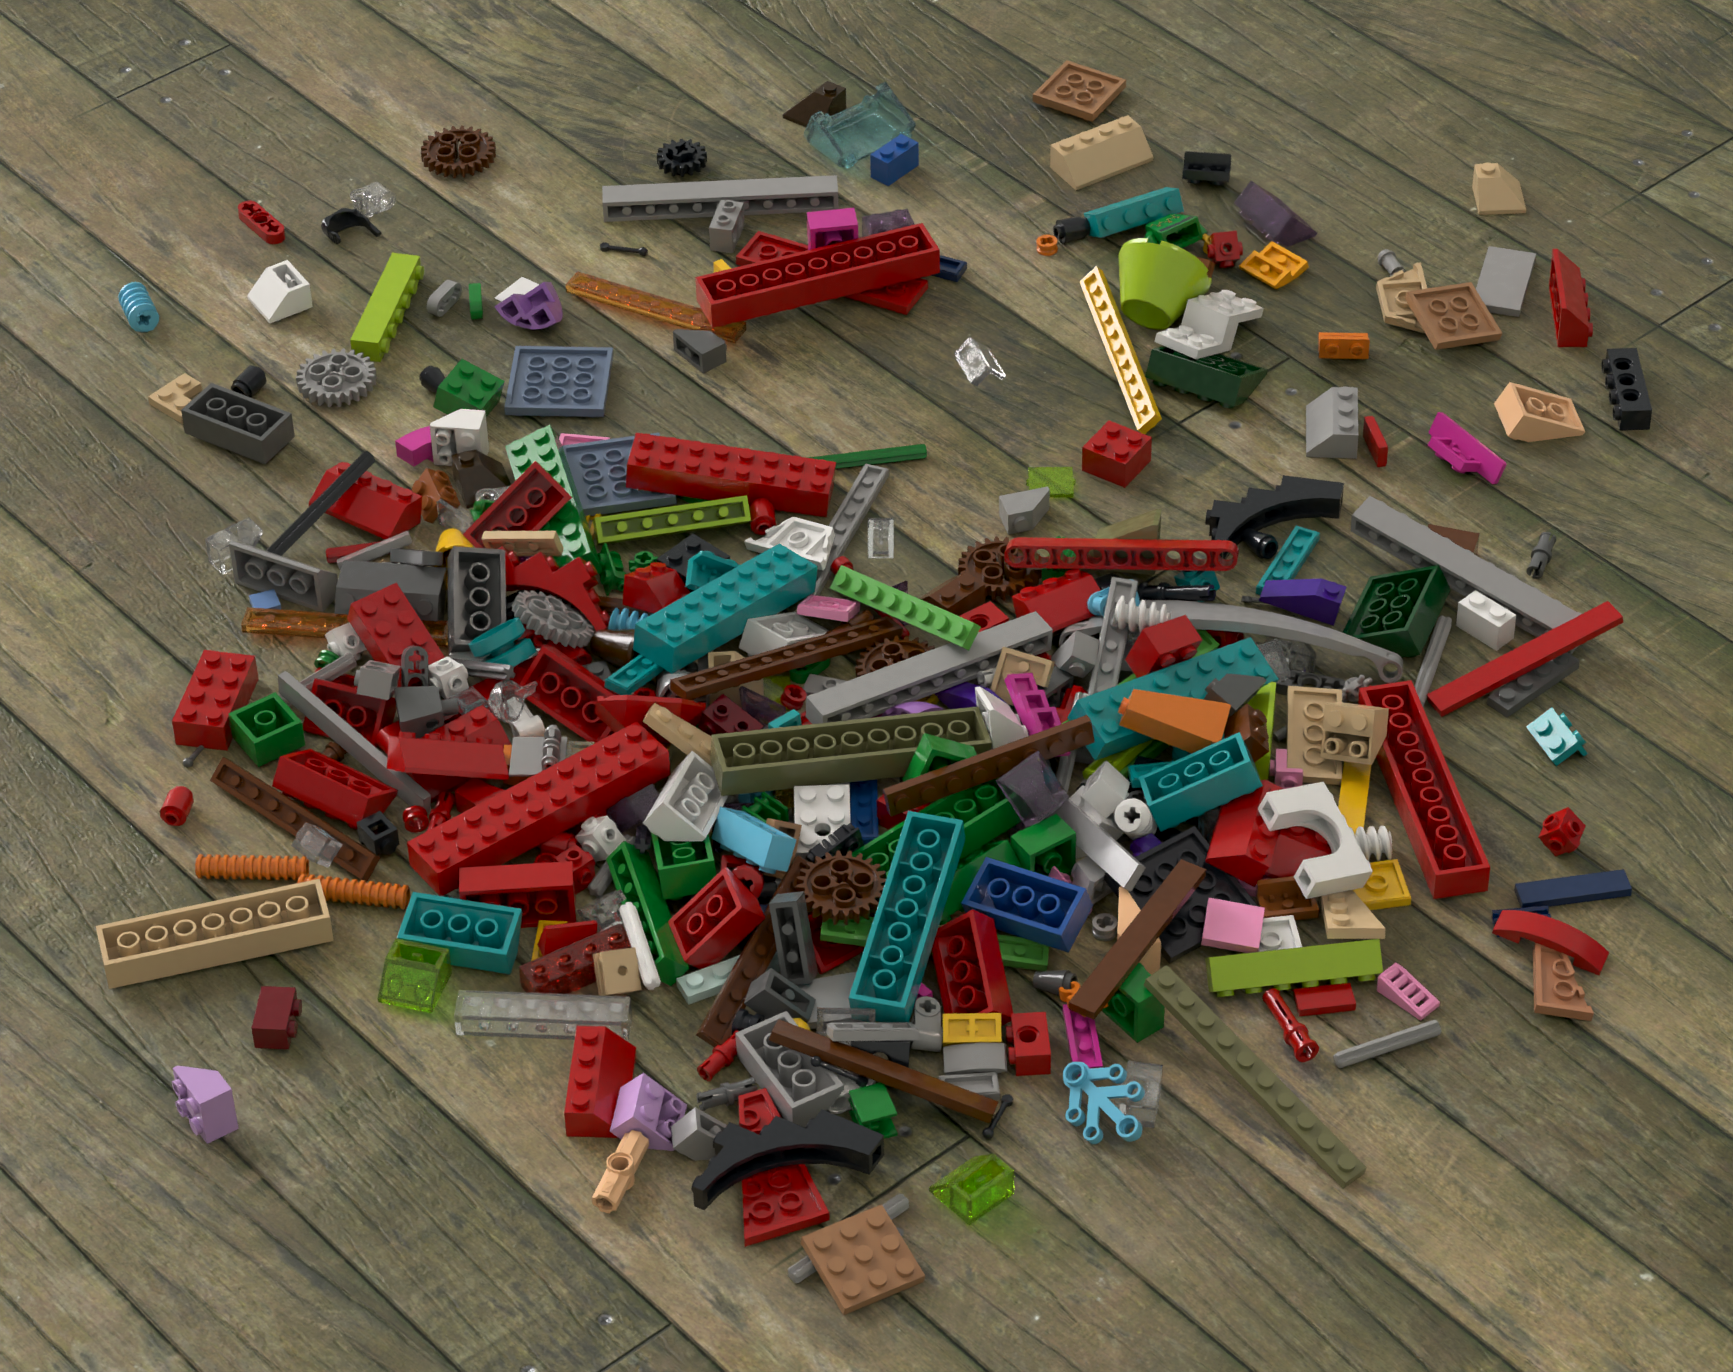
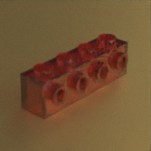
[519,923,632,1007]

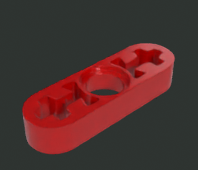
[238,201,285,244]

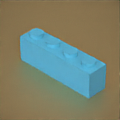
[711,807,796,874]

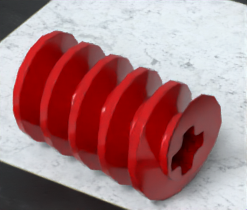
[732,864,764,898]

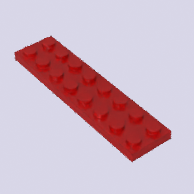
[736,231,928,315]

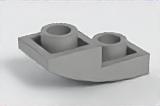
[943,1042,1007,1075]

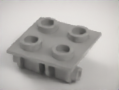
[509,725,568,777]

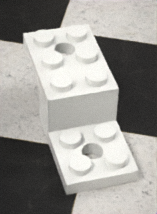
[1154,290,1264,359]
[794,782,851,859]

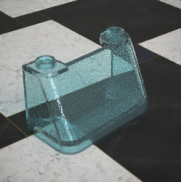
[803,82,916,168]

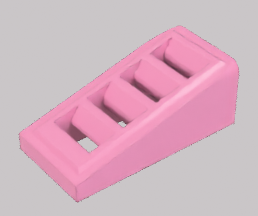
[1377,963,1440,1021]

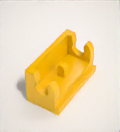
[943,1013,1002,1047]

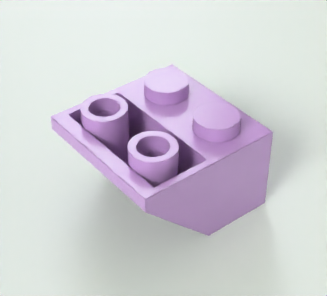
[172,1066,239,1144]
[610,1073,687,1151]

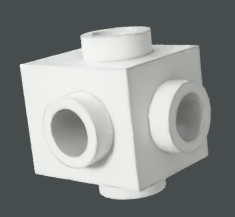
[325,622,367,661]
[428,656,469,699]
[575,816,626,862]

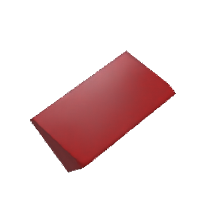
[537,920,598,960]

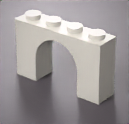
[1258,782,1373,899]

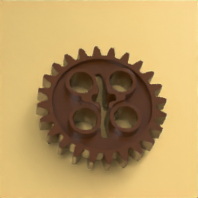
[421,125,496,178]
[958,536,1042,601]
[855,636,935,678]
[796,851,886,925]

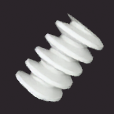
[1113,595,1172,633]
[1114,798,1158,840]
[1349,825,1392,861]

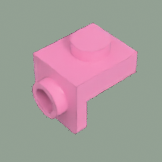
[1269,749,1303,789]

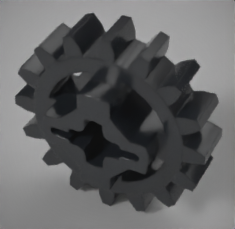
[657,139,707,177]

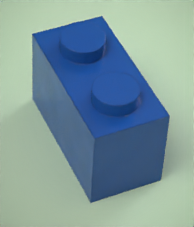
[870,134,919,186]

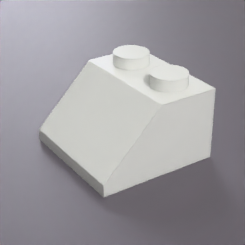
[975,686,1028,750]

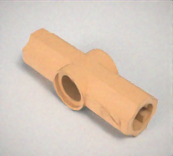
[592,1130,649,1214]

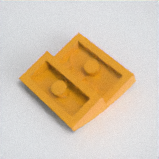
[1239,241,1309,289]

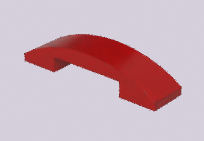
[1492,910,1609,975]

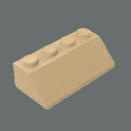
[1050,115,1154,190]

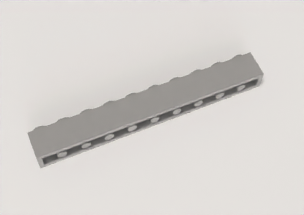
[602,175,839,222]
[1350,496,1582,654]
[806,611,1053,724]

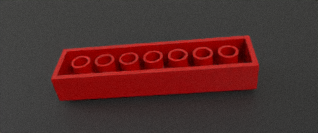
[626,433,836,517]

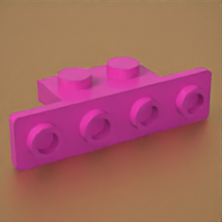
[1428,412,1507,484]

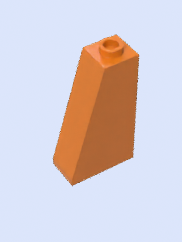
[1118,689,1231,753]

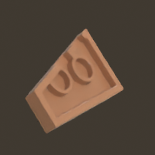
[1533,943,1594,1021]

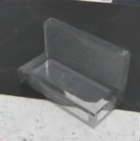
[954,337,1006,386]
[436,499,474,546]

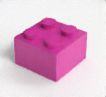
[807,208,858,250]

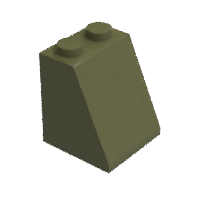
[1089,509,1162,575]

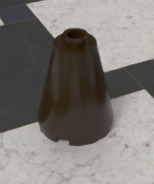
[590,629,640,669]

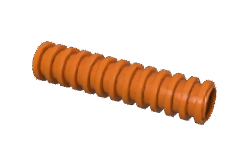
[195,854,309,881]
[297,873,410,910]

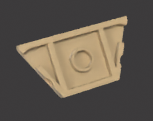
[1376,262,1427,334]

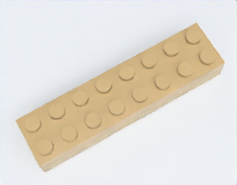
[96,879,334,989]

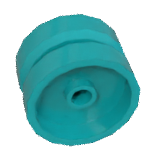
[468,617,537,667]

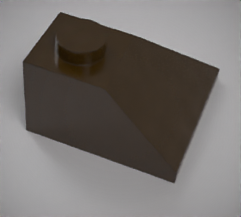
[783,81,847,133]
[451,449,511,509]

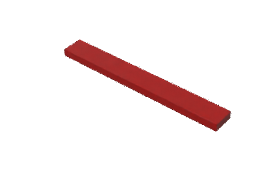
[1427,601,1623,717]

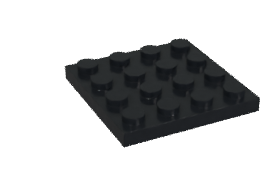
[1104,826,1258,964]

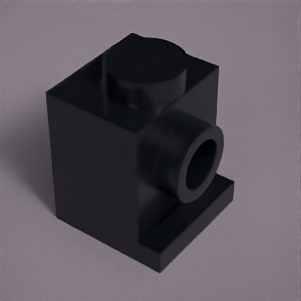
[357,811,400,855]

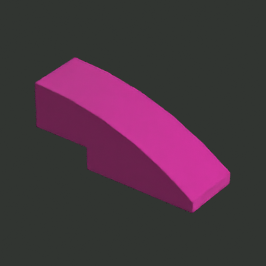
[395,426,434,467]

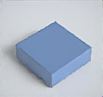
[249,589,282,618]

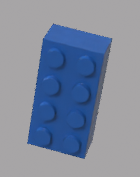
[961,857,1093,953]

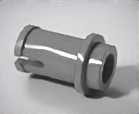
[1378,249,1404,276]

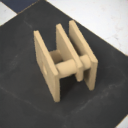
[593,947,642,997]

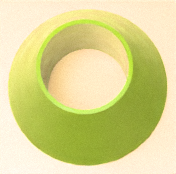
[1118,238,1212,330]

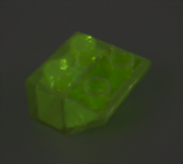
[378,938,452,1013]
[929,1153,1014,1225]

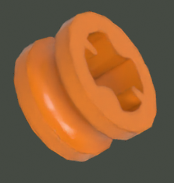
[1036,235,1058,256]

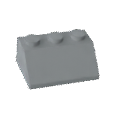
[1306,386,1358,459]

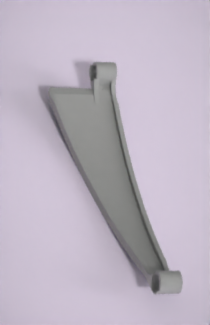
[1059,600,1403,683]

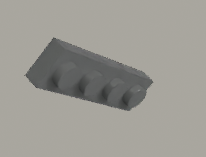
[1487,652,1580,718]

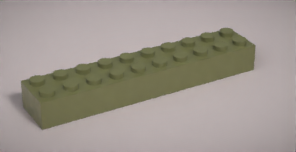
[710,706,992,796]

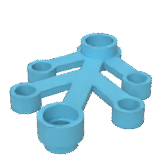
[1063,1062,1145,1144]

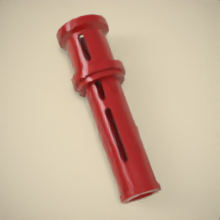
[1262,988,1319,1062]

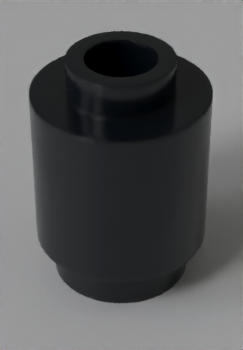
[1053,216,1090,243]
[231,365,267,398]

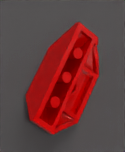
[595,695,706,744]

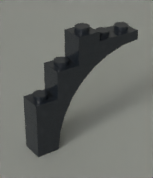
[1205,475,1344,560]
[691,1109,884,1210]

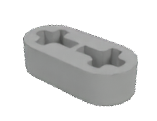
[427,280,462,317]

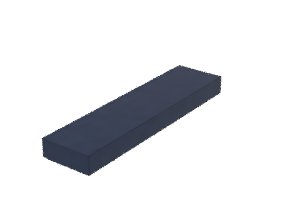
[1514,869,1632,910]

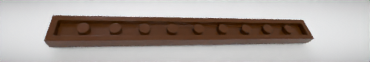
[670,616,903,700]

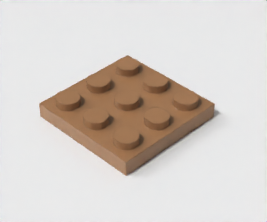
[1033,60,1126,122]
[1405,282,1502,350]
[801,1204,925,1315]

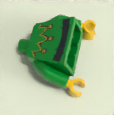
[1144,214,1210,254]

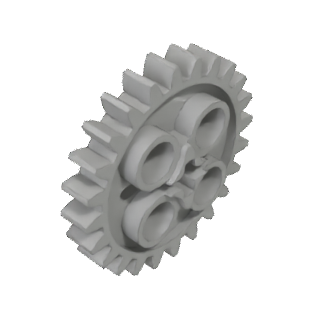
[296,348,377,407]
[512,590,594,648]

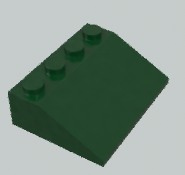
[1145,346,1268,408]
[1342,565,1451,658]

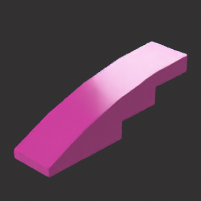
[1004,673,1071,757]

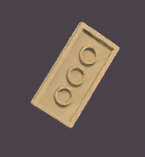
[1286,686,1342,785]

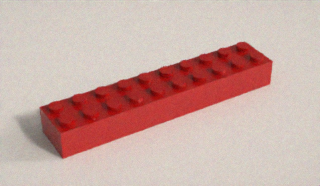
[695,223,940,328]
[1358,680,1490,899]
[407,721,671,896]

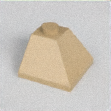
[1472,163,1526,215]

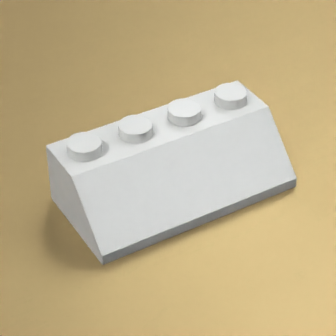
[643,751,729,841]

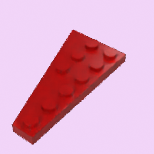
[738,1088,830,1247]

